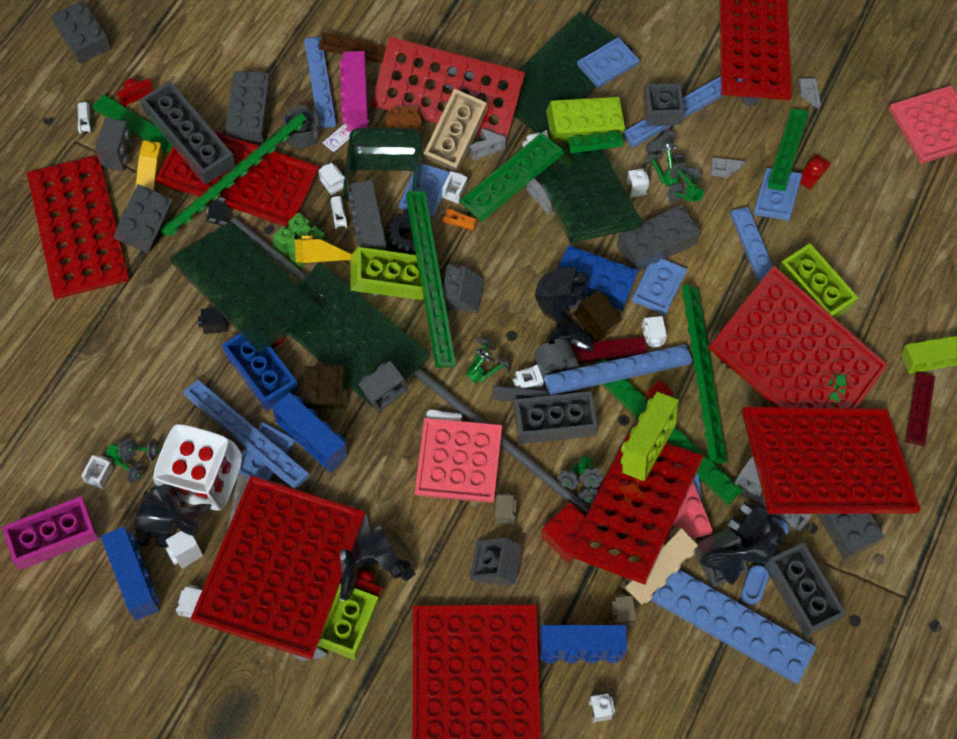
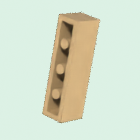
[620,526,698,605]

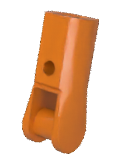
[442,209,477,231]

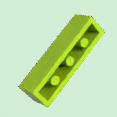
[901,336,957,374]

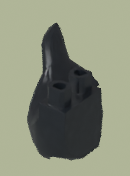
[535,267,594,351]
[135,486,212,548]
[700,501,786,585]
[340,525,416,601]

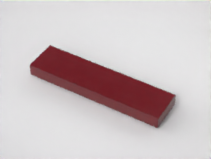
[570,336,648,364]
[904,372,935,447]

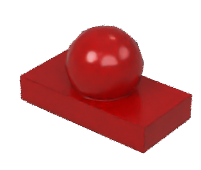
[116,78,154,106]
[800,154,831,190]
[341,570,382,600]

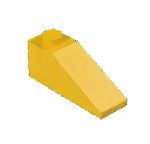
[135,141,164,191]
[295,235,352,263]

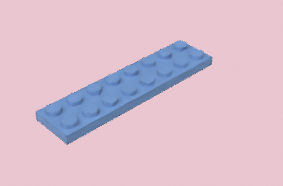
[650,570,816,684]

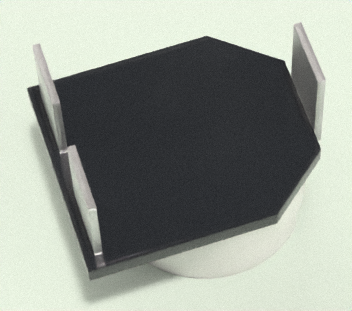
[206,198,229,227]

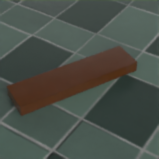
[319,32,386,63]

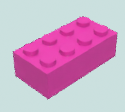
[340,51,368,131]
[2,496,99,570]

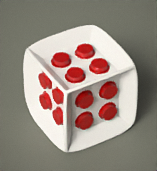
[153,424,242,510]

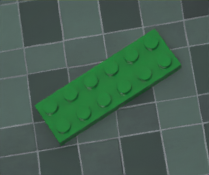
[459,133,564,222]

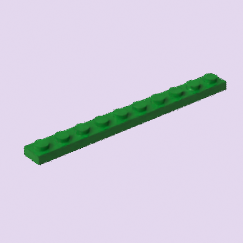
[160,113,306,236]
[406,191,456,368]
[682,284,728,464]
[597,358,742,506]

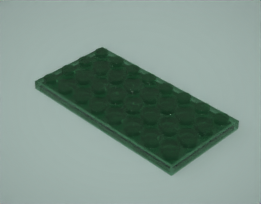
[494,11,633,135]
[537,144,643,243]
[169,221,321,352]
[269,262,431,413]

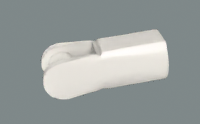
[77,102,92,134]
[330,196,347,229]
[426,410,462,421]

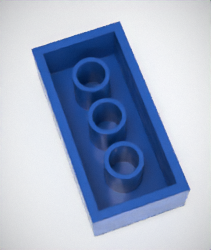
[558,245,638,311]
[221,325,299,412]
[272,392,347,473]
[100,527,160,621]
[539,625,627,663]

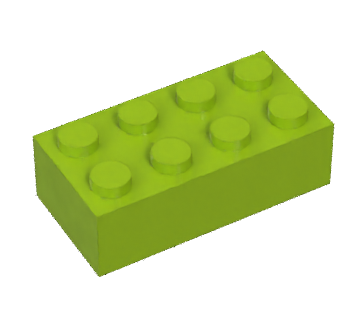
[546,97,625,143]
[778,244,858,319]
[351,247,424,300]
[621,392,679,481]

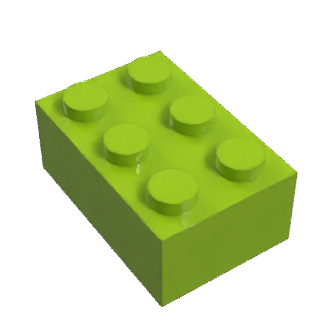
[318,583,379,661]

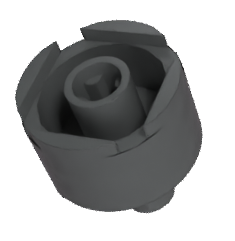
[282,106,320,148]
[534,339,579,379]

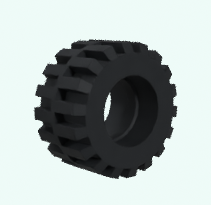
[387,211,434,255]

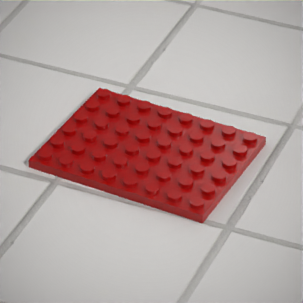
[707,266,888,408]
[741,407,921,514]
[190,476,365,660]
[412,605,541,739]

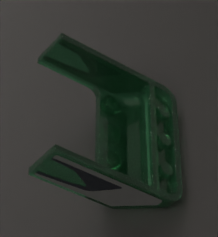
[343,128,422,202]

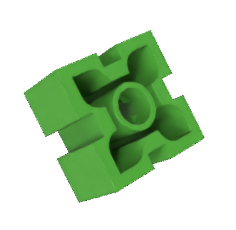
[272,212,326,269]

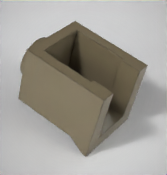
[494,493,516,525]
[611,594,636,626]

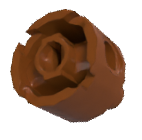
[385,106,421,148]

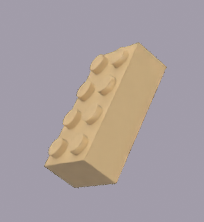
[424,89,489,172]

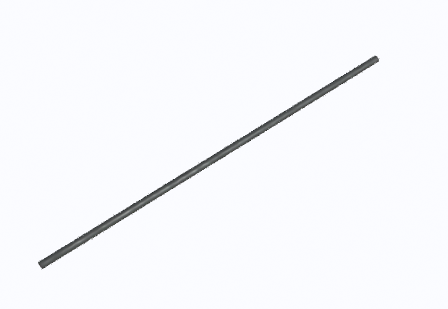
[230,216,627,539]

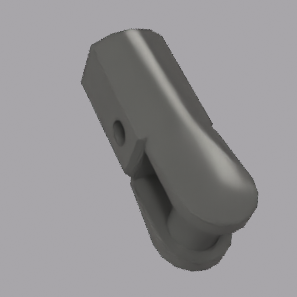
[645,130,675,155]

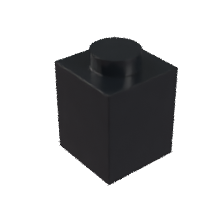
[198,307,227,334]

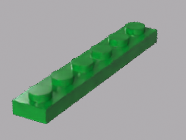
[768,108,809,191]

